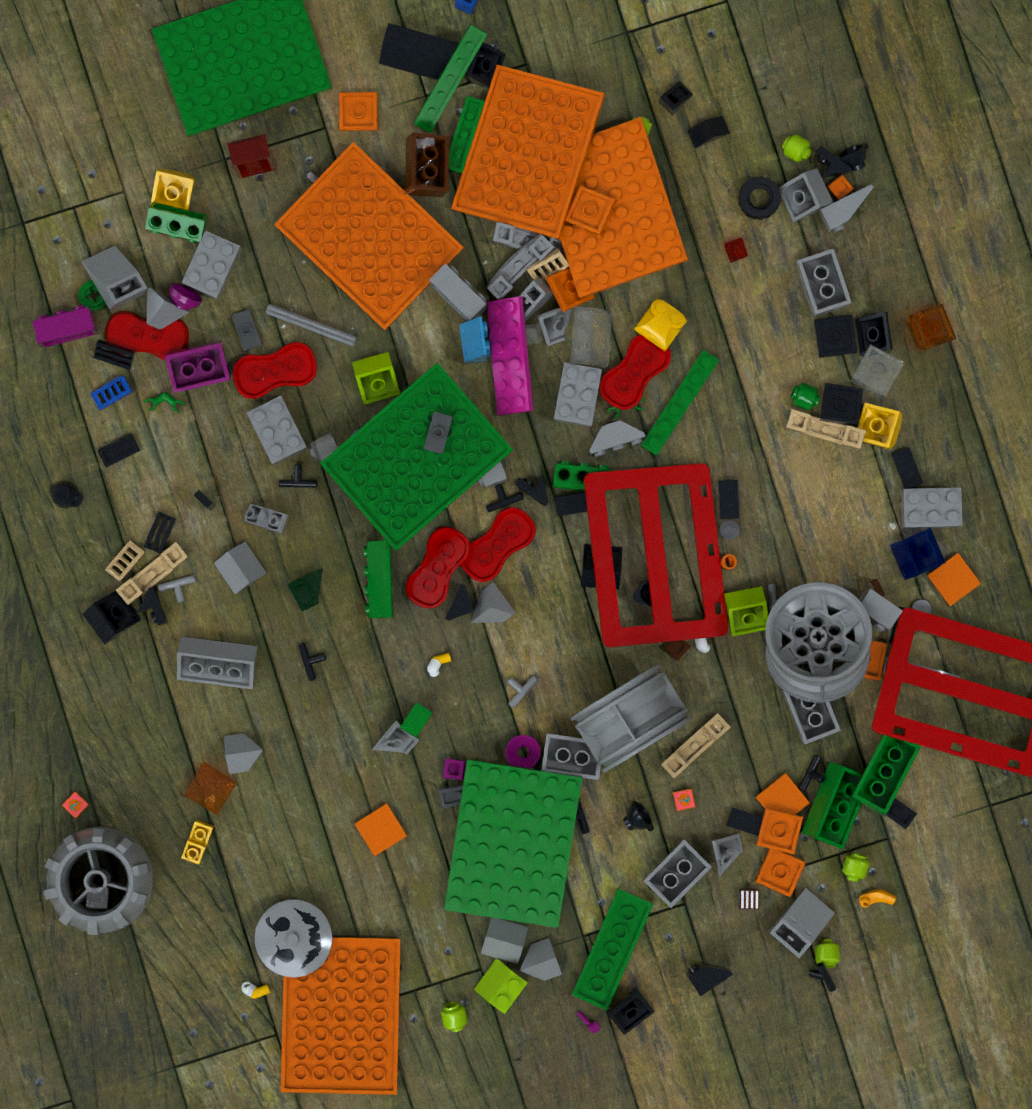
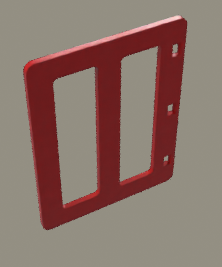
[584,463,728,648]
[871,608,1032,778]

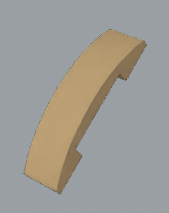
[786,409,866,449]
[116,542,188,605]
[661,713,731,779]

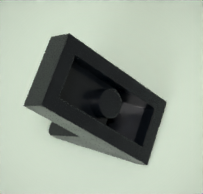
[815,146,852,179]
[515,476,548,507]
[138,587,168,626]

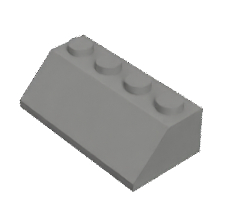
[177,636,258,690]

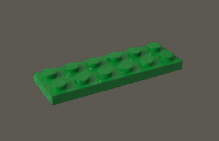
[572,888,653,1011]

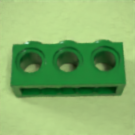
[145,202,208,243]
[553,461,613,494]

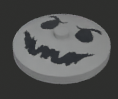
[255,899,333,977]

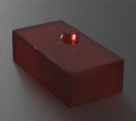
[227,134,276,179]

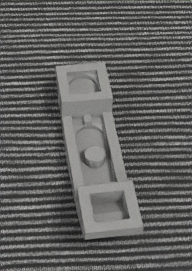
[492,222,565,259]
[487,234,554,300]

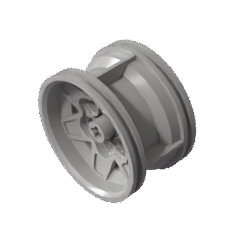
[766,582,872,703]
[570,663,693,773]

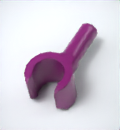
[577,1011,600,1033]

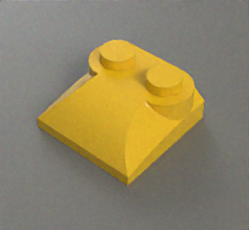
[150,169,195,210]
[634,299,687,351]
[857,403,902,449]

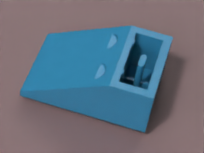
[459,317,490,364]

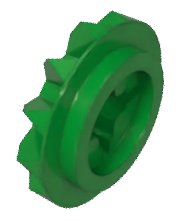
[78,280,106,311]

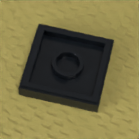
[814,315,857,358]
[820,383,863,427]

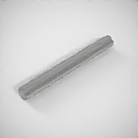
[266,304,356,346]

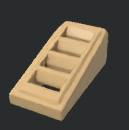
[526,247,569,280]
[105,541,145,582]

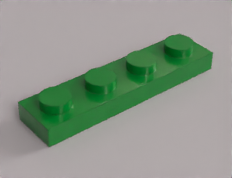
[449,96,485,174]

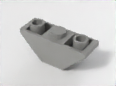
[589,420,645,457]
[244,503,290,535]

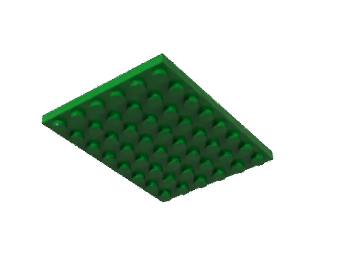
[152,0,332,137]
[320,362,513,551]
[444,759,582,928]

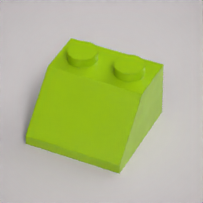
[352,352,401,405]
[724,586,768,637]
[474,958,528,1014]

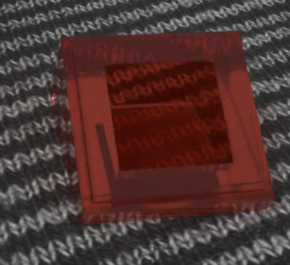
[723,237,748,263]

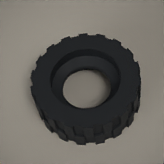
[738,176,781,220]

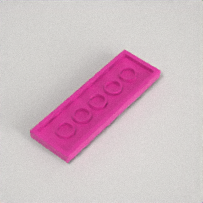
[486,296,533,416]

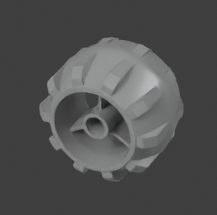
[44,826,154,935]

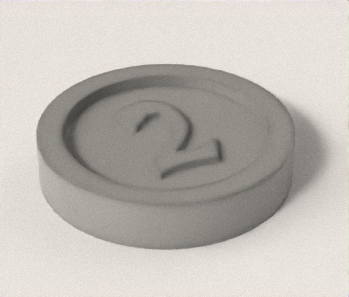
[912,600,931,614]

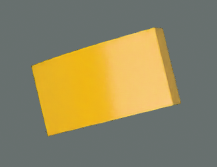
[181,819,214,865]

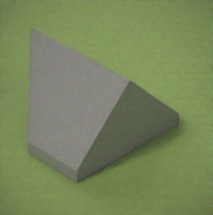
[147,288,190,330]
[537,308,572,346]
[471,582,516,623]
[372,721,419,754]
[224,733,263,774]
[710,833,744,877]
[520,938,562,981]

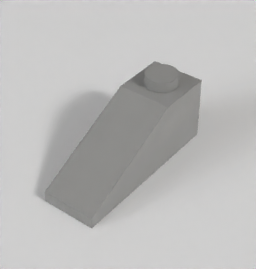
[819,184,874,233]
[519,278,553,322]

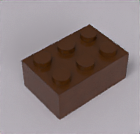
[405,132,449,198]

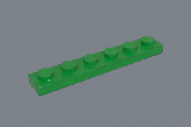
[414,23,487,133]
[641,350,719,456]

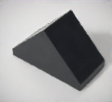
[659,82,693,115]
[688,116,730,149]
[445,584,474,621]

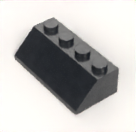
[379,23,459,80]

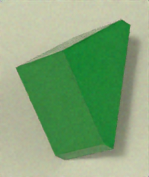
[400,702,432,738]

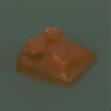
[907,303,956,352]
[184,762,237,815]

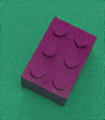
[32,305,99,348]
[165,340,231,393]

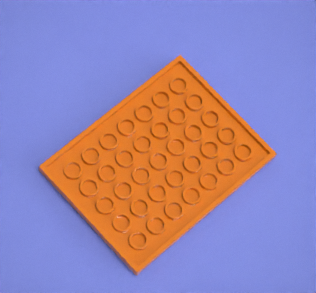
[451,65,605,240]
[560,117,689,299]
[274,142,464,330]
[281,937,401,1095]

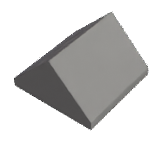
[214,542,267,595]
[481,917,528,964]

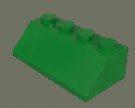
[364,540,393,619]
[851,731,921,816]
[801,761,863,849]

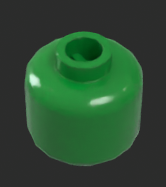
[790,382,820,410]

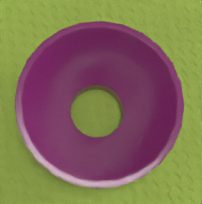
[169,283,203,311]
[505,735,541,768]

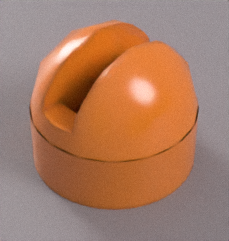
[720,554,737,570]

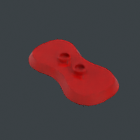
[105,311,189,360]
[599,334,671,410]
[233,342,317,399]
[461,507,536,582]
[405,527,470,609]

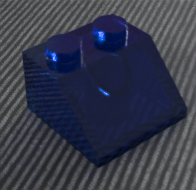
[890,528,946,580]

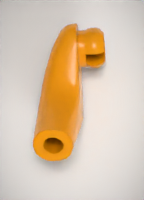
[859,888,896,908]

